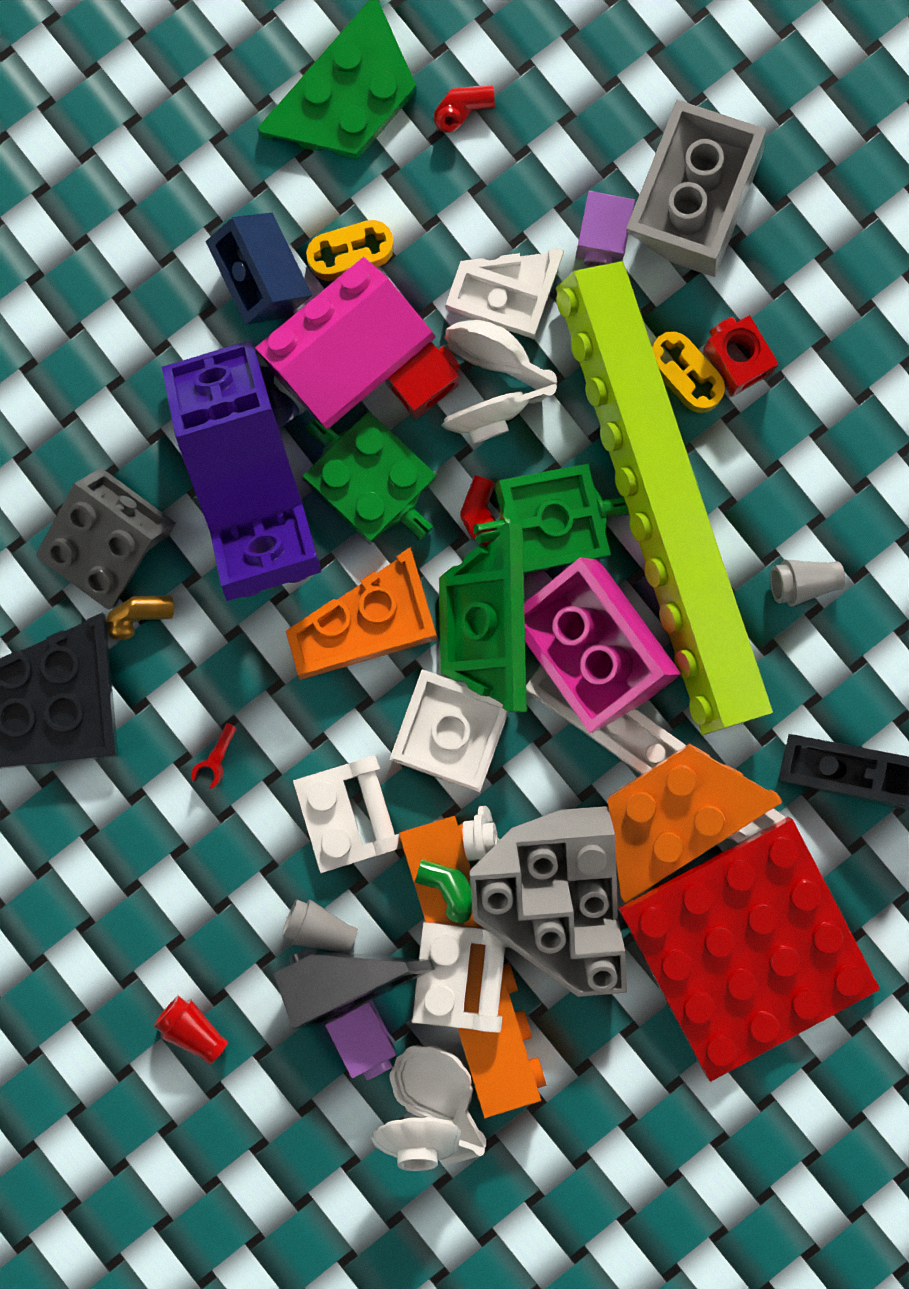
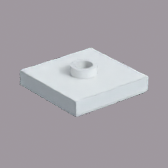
[389,669,508,793]

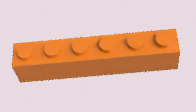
[399,816,547,1118]

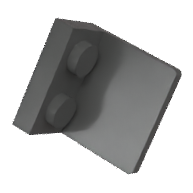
[36,468,176,610]

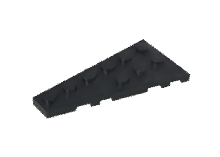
[0,612,118,769]

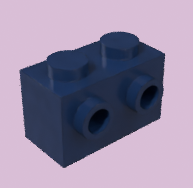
[205,212,313,325]

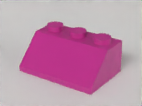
[255,256,436,430]
[524,557,682,733]

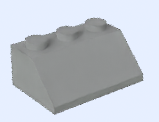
[626,100,767,277]

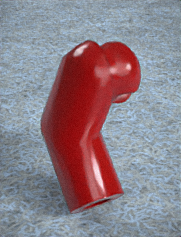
[433,85,495,133]
[460,475,496,546]

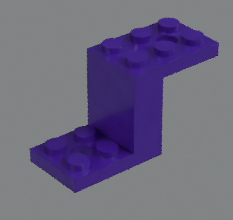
[162,340,322,601]

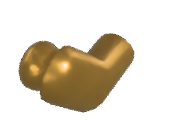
[106,596,174,640]

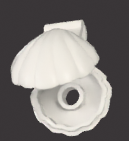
[441,320,557,444]
[371,1045,486,1171]

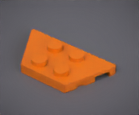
[608,743,782,903]

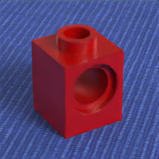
[703,315,779,397]
[385,341,460,420]

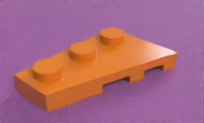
[286,547,438,680]

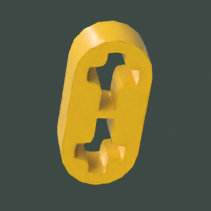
[306,220,394,281]
[652,332,725,413]

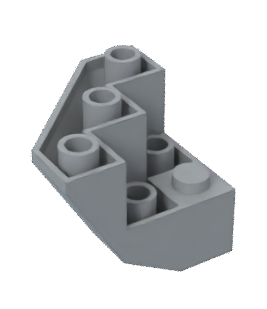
[470,806,627,997]

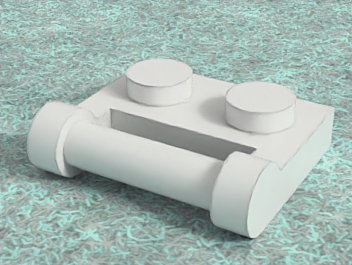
[293,755,403,873]
[412,922,509,1032]

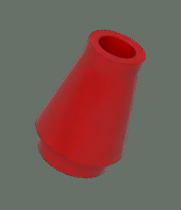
[154,995,228,1065]

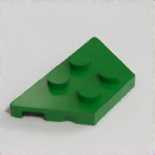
[257,0,417,160]
[439,523,527,712]

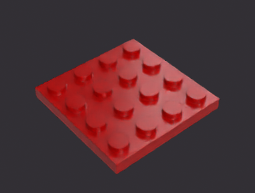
[618,817,880,1082]

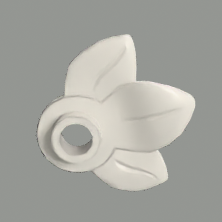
[462,806,500,861]

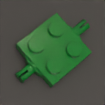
[302,411,437,545]
[473,464,629,575]

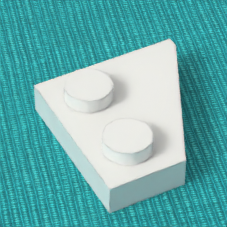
[445,248,564,339]

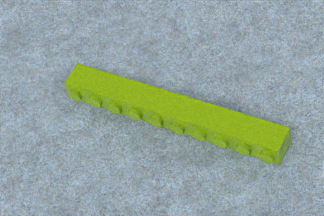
[555,261,773,736]

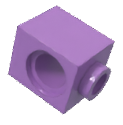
[575,191,635,267]
[325,1000,397,1080]

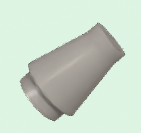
[770,559,845,607]
[282,899,358,953]

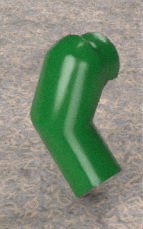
[415,859,472,923]

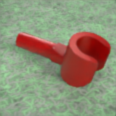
[191,723,237,789]

